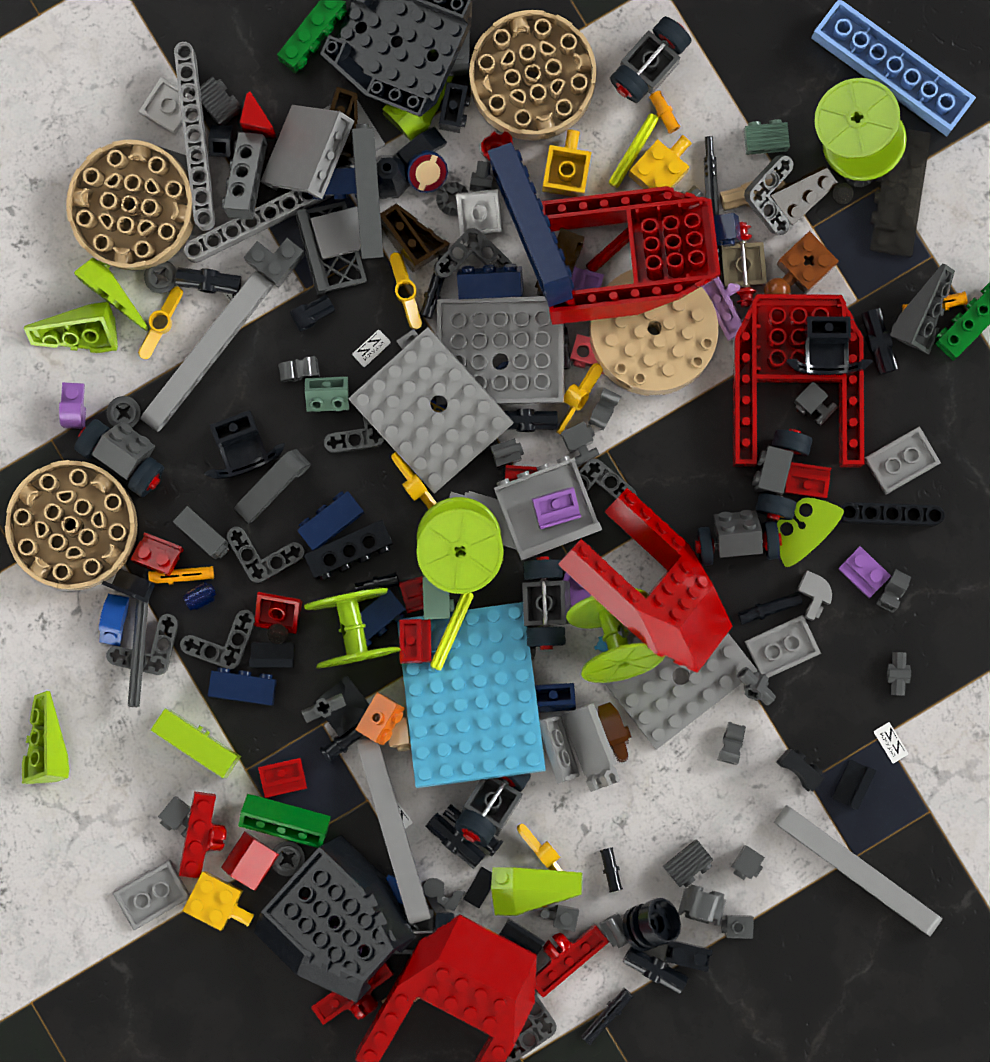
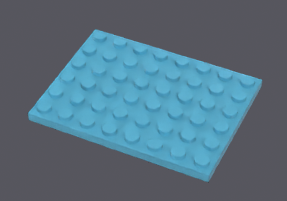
[397,602,546,788]

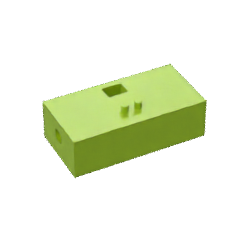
[151,708,241,778]

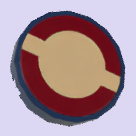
[406,150,448,193]

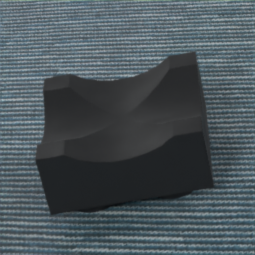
[313,676,370,737]
[776,749,824,792]

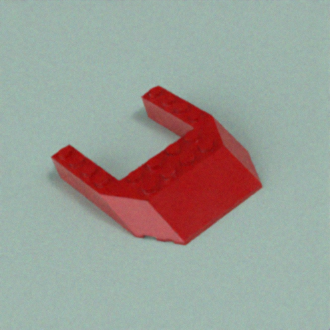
[541,186,721,325]
[733,294,864,467]
[558,488,733,673]
[355,914,537,1062]

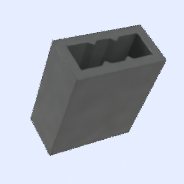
[173,506,230,560]

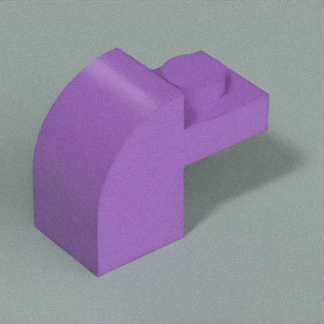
[59,382,86,429]

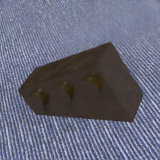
[329,87,358,164]
[380,203,450,273]
[535,228,585,296]

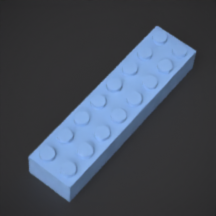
[811,0,976,137]

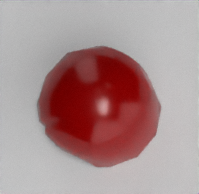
[481,131,513,161]

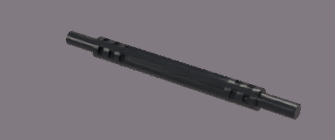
[704,136,721,278]

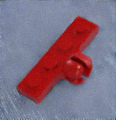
[178,791,227,879]
[535,924,609,998]
[311,962,394,1025]

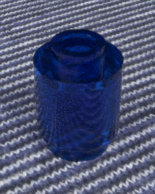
[183,582,217,610]

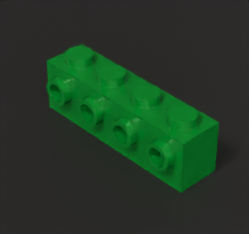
[277,0,347,74]
[935,282,990,361]
[238,794,331,848]

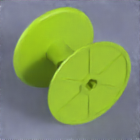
[815,78,906,181]
[417,497,503,594]
[304,588,401,668]
[566,588,665,683]

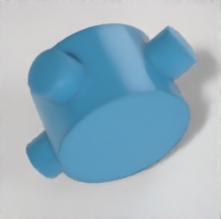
[594,636,608,652]

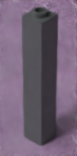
[351,124,383,259]

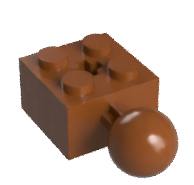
[764,231,839,294]

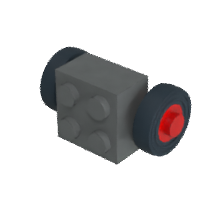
[695,510,782,566]

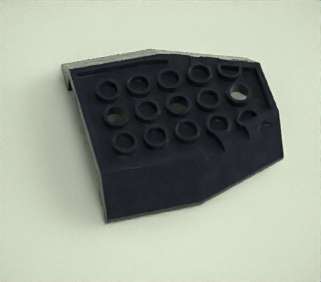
[320,0,473,117]
[254,835,416,1003]

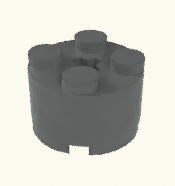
[678,885,726,926]

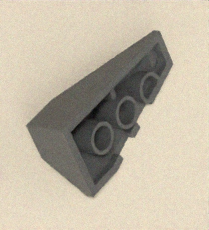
[890,263,955,354]

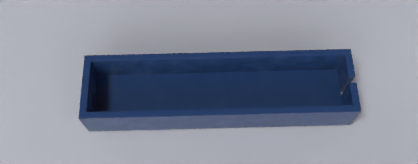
[488,142,575,307]

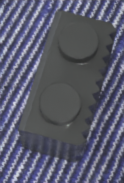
[193,76,241,125]
[663,839,713,888]

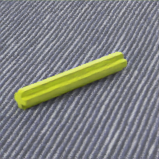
[609,113,659,188]
[430,592,473,670]

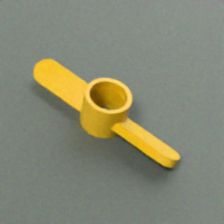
[390,252,422,330]
[138,286,183,359]
[556,363,603,434]
[391,452,436,509]
[517,823,563,871]

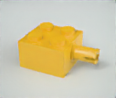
[542,130,591,197]
[628,135,692,189]
[182,871,254,931]

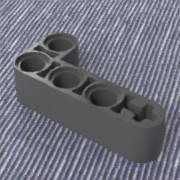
[234,449,311,524]

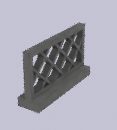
[295,201,367,296]

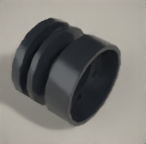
[622,898,681,951]

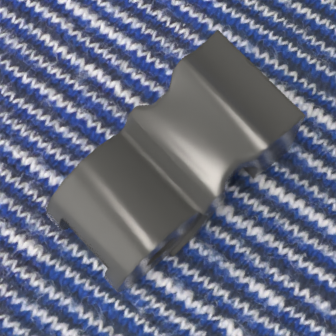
[278,356,320,382]
[588,388,622,430]
[876,569,911,613]
[717,722,746,765]
[423,878,465,911]

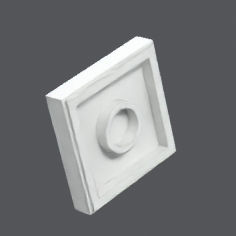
[139,77,194,135]
[456,189,502,236]

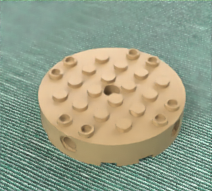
[469,10,596,140]
[66,140,195,270]
[589,269,718,396]
[5,460,138,590]

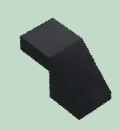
[396,126,447,165]

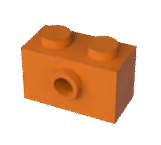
[355,692,405,746]

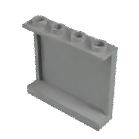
[260,105,354,199]
[494,456,602,560]

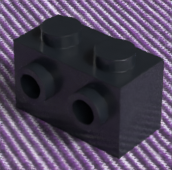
[439,82,471,133]

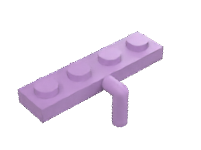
[702,277,743,341]

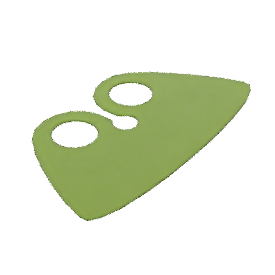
[777,498,844,567]

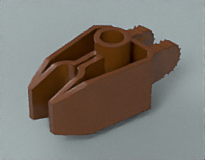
[598,702,632,763]

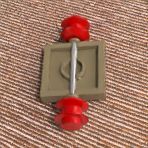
[721,222,767,308]

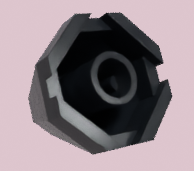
[376,155,410,199]

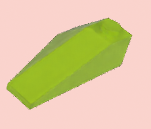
[382,76,454,141]
[74,258,149,332]
[24,301,118,353]
[22,691,69,784]
[491,867,583,916]

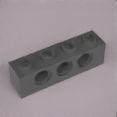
[222,132,268,220]

